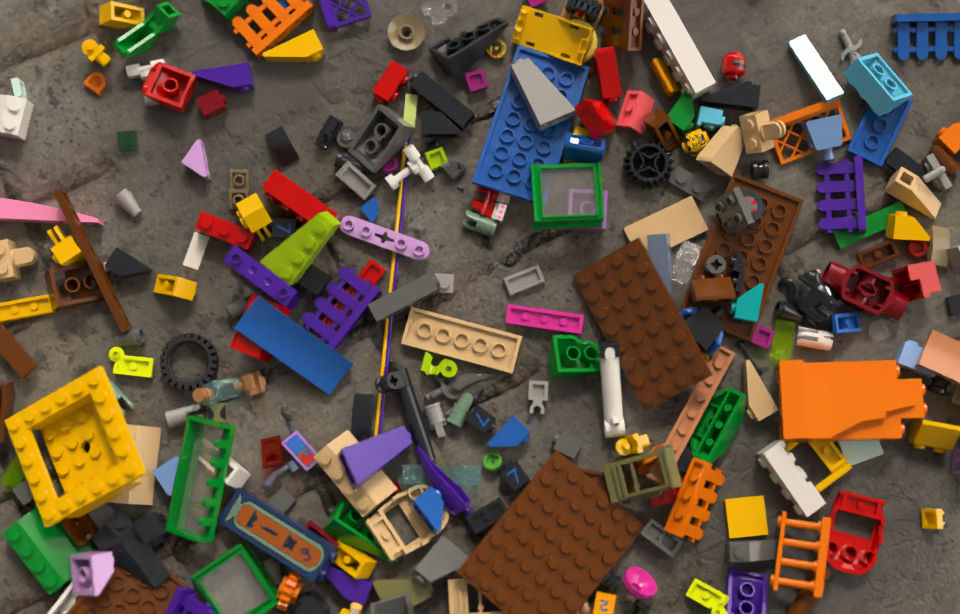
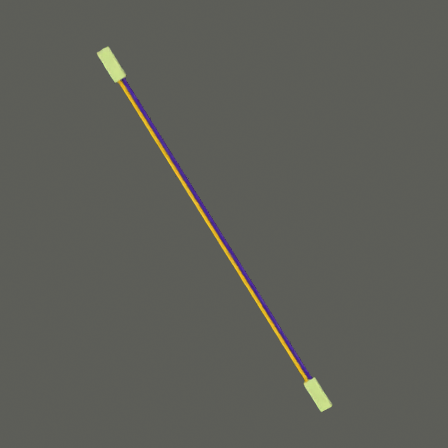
[374,94,418,436]

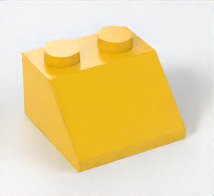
[908,420,960,453]

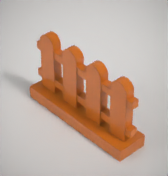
[232,0,315,60]
[664,457,725,543]

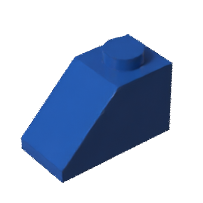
[487,416,530,447]
[410,487,444,534]

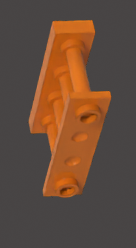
[770,511,831,598]

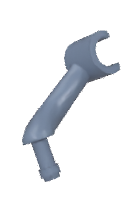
[263,459,301,488]

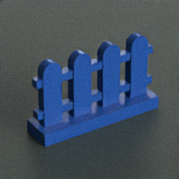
[891,13,960,61]

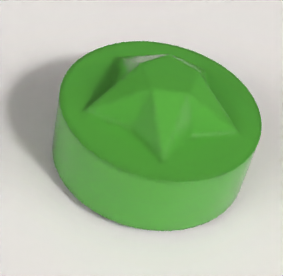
[483,452,503,472]

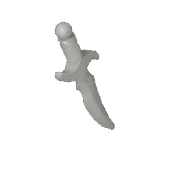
[839,29,862,65]

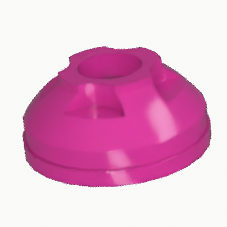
[623,566,657,599]

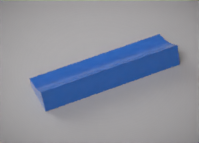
[234,296,354,395]

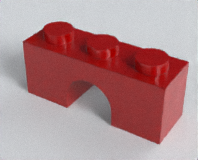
[194,211,258,253]

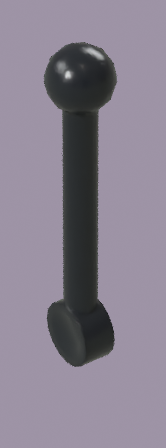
[737,341,763,376]

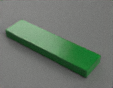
[832,201,908,250]

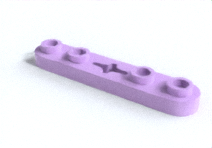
[340,216,430,261]

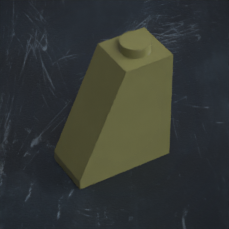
[372,577,434,606]

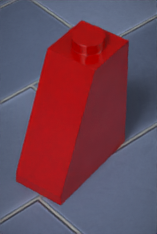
[592,46,622,104]

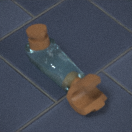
[193,371,266,405]

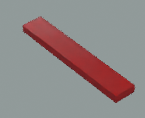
[311,259,387,344]

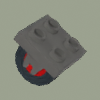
[713,187,763,236]

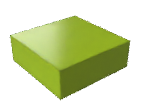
[425,147,448,171]

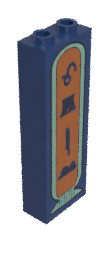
[218,488,339,583]

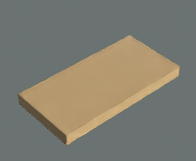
[623,196,709,252]

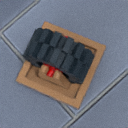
[560,0,605,30]

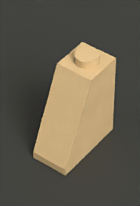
[696,124,744,177]

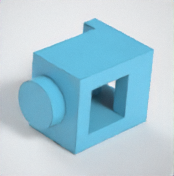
[695,106,725,131]

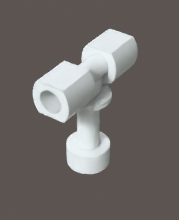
[126,59,165,106]
[385,144,434,190]

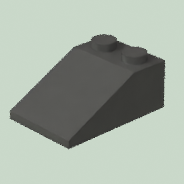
[348,104,415,173]

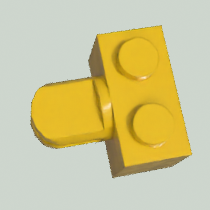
[236,193,272,242]
[47,225,86,267]

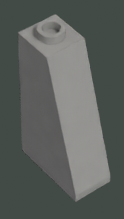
[510,58,575,131]

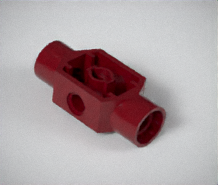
[821,261,910,321]

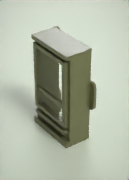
[602,445,682,503]

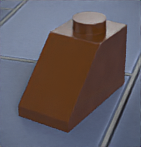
[642,107,682,153]

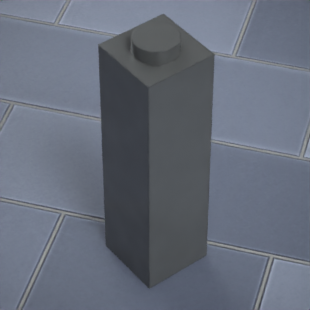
[368,272,441,323]

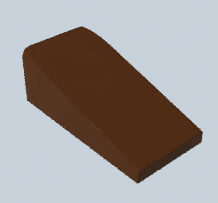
[856,239,900,269]

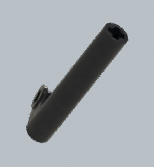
[375,367,436,461]

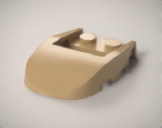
[364,484,449,561]

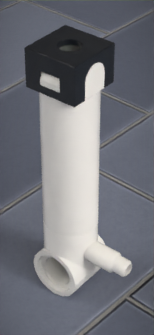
[597,340,625,438]

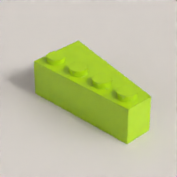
[259,211,341,286]

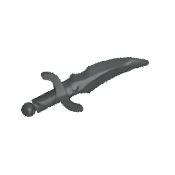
[424,372,493,401]

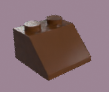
[689,274,736,305]

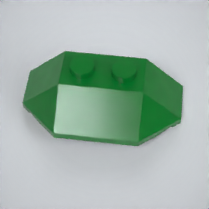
[690,387,746,464]

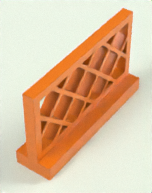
[770,97,851,165]

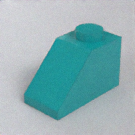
[729,283,764,324]

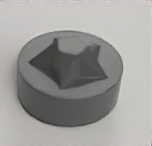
[337,129,356,149]

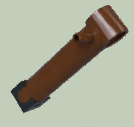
[785,559,838,614]

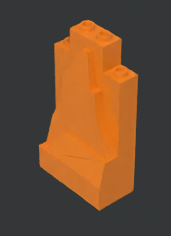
[775,360,927,443]

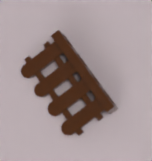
[601,0,644,51]

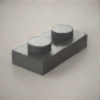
[668,166,710,202]

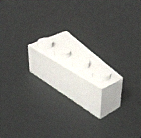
[756,440,826,517]

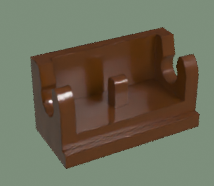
[59,513,100,548]

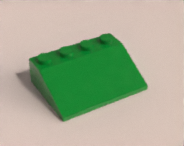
[2,507,99,595]

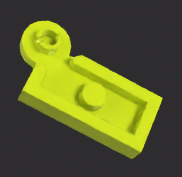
[109,347,155,378]
[686,578,729,614]

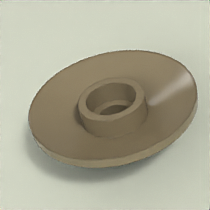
[388,14,425,51]

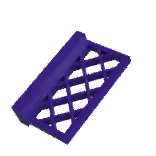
[319,0,372,33]

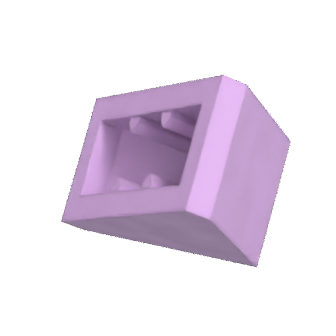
[182,139,211,180]

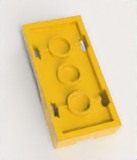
[512,5,595,66]

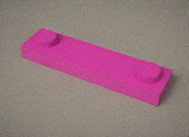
[505,304,584,335]

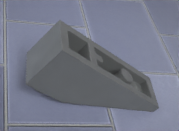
[725,539,785,562]

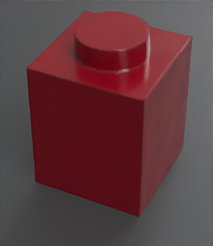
[196,89,228,120]

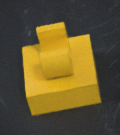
[921,508,945,529]

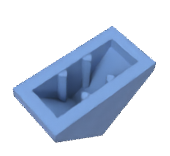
[153,456,180,495]

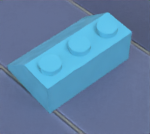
[843,53,913,116]

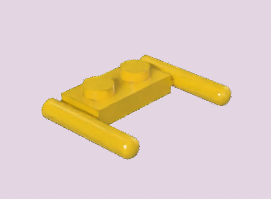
[784,442,852,492]

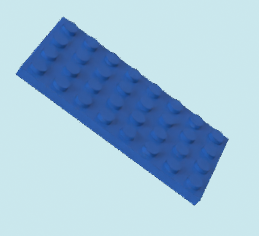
[472,45,590,207]

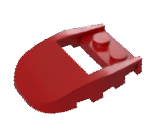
[827,490,887,575]

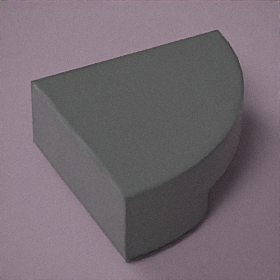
[440,161,467,181]

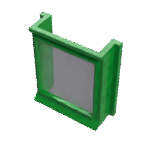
[529,162,605,230]
[191,540,280,614]

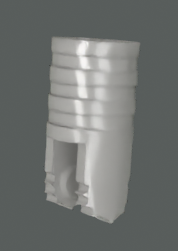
[165,403,204,428]

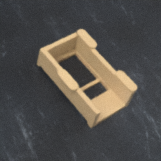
[448,573,505,614]

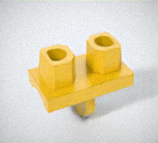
[82,39,111,68]
[615,433,650,456]

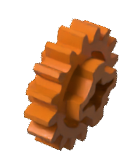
[276,570,304,612]

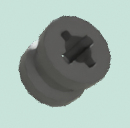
[704,255,726,276]

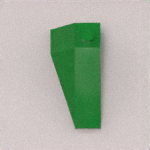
[547,335,623,379]
[323,495,400,564]

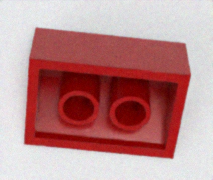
[230,293,291,363]

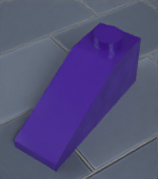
[192,62,255,93]
[327,564,373,606]

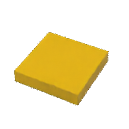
[724,495,768,538]

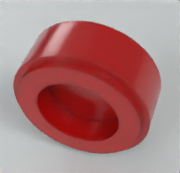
[906,240,927,258]

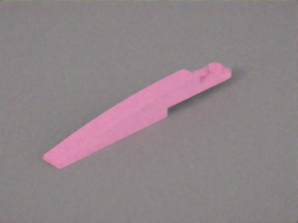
[0,198,104,226]

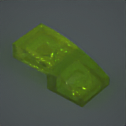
[770,319,796,360]

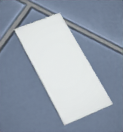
[183,232,210,270]

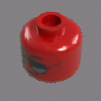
[721,52,746,81]

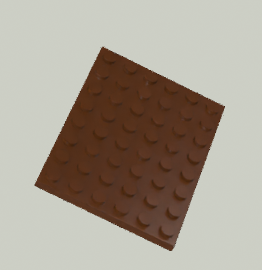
[456,450,645,614]

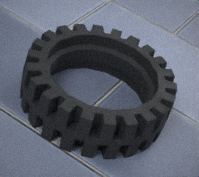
[159,333,219,391]

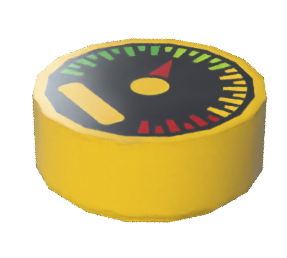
[487,39,506,59]

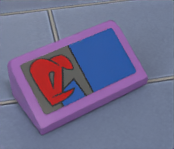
[281,430,318,472]

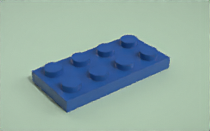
[845,98,913,168]

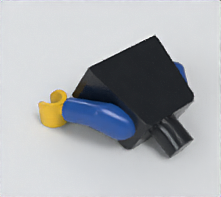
[680,305,726,363]

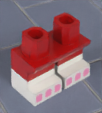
[472,186,511,224]

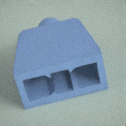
[801,114,842,161]

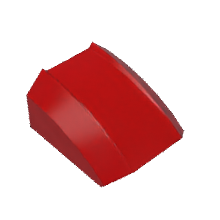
[142,62,197,114]
[574,99,617,140]

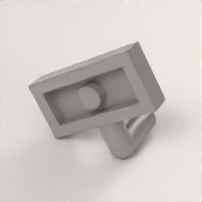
[922,153,953,192]

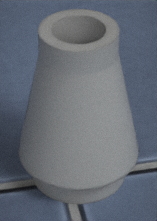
[114,189,142,218]

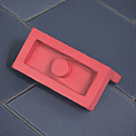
[616,90,655,135]

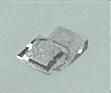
[672,240,702,284]

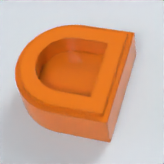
[83,72,107,96]

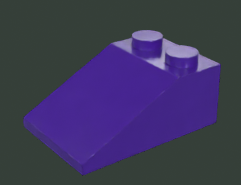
[724,567,767,614]

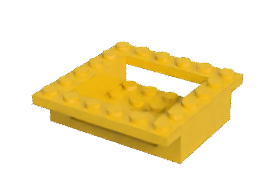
[4,366,147,527]

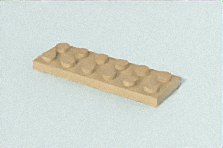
[401,307,522,374]

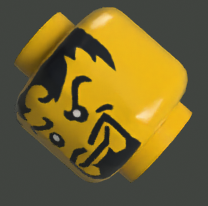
[682,129,710,157]

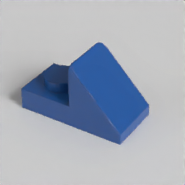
[828,312,862,335]

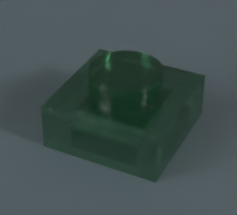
[117,130,139,152]

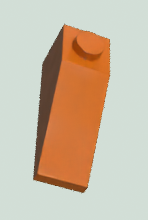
[933,122,960,156]

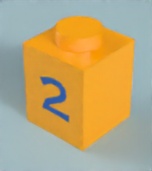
[591,590,616,614]

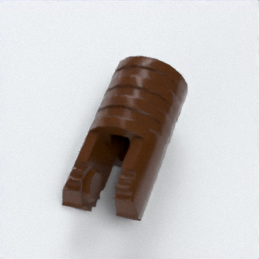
[929,145,960,177]

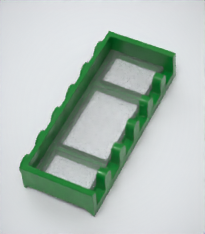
[165,415,236,542]

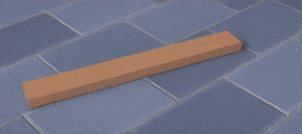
[646,346,736,486]

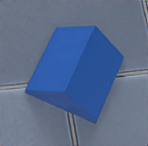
[563,132,606,163]

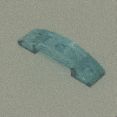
[403,464,481,485]

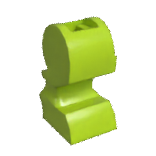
[421,352,457,378]

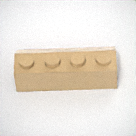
[109,424,162,505]
[313,430,397,517]

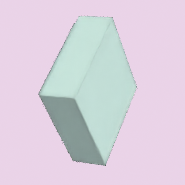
[11,77,28,99]

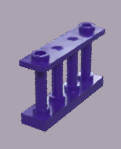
[223,245,303,311]

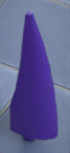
[416,446,473,516]

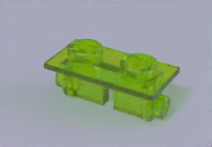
[0,455,25,489]

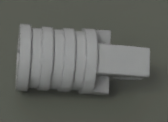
[423,402,447,438]

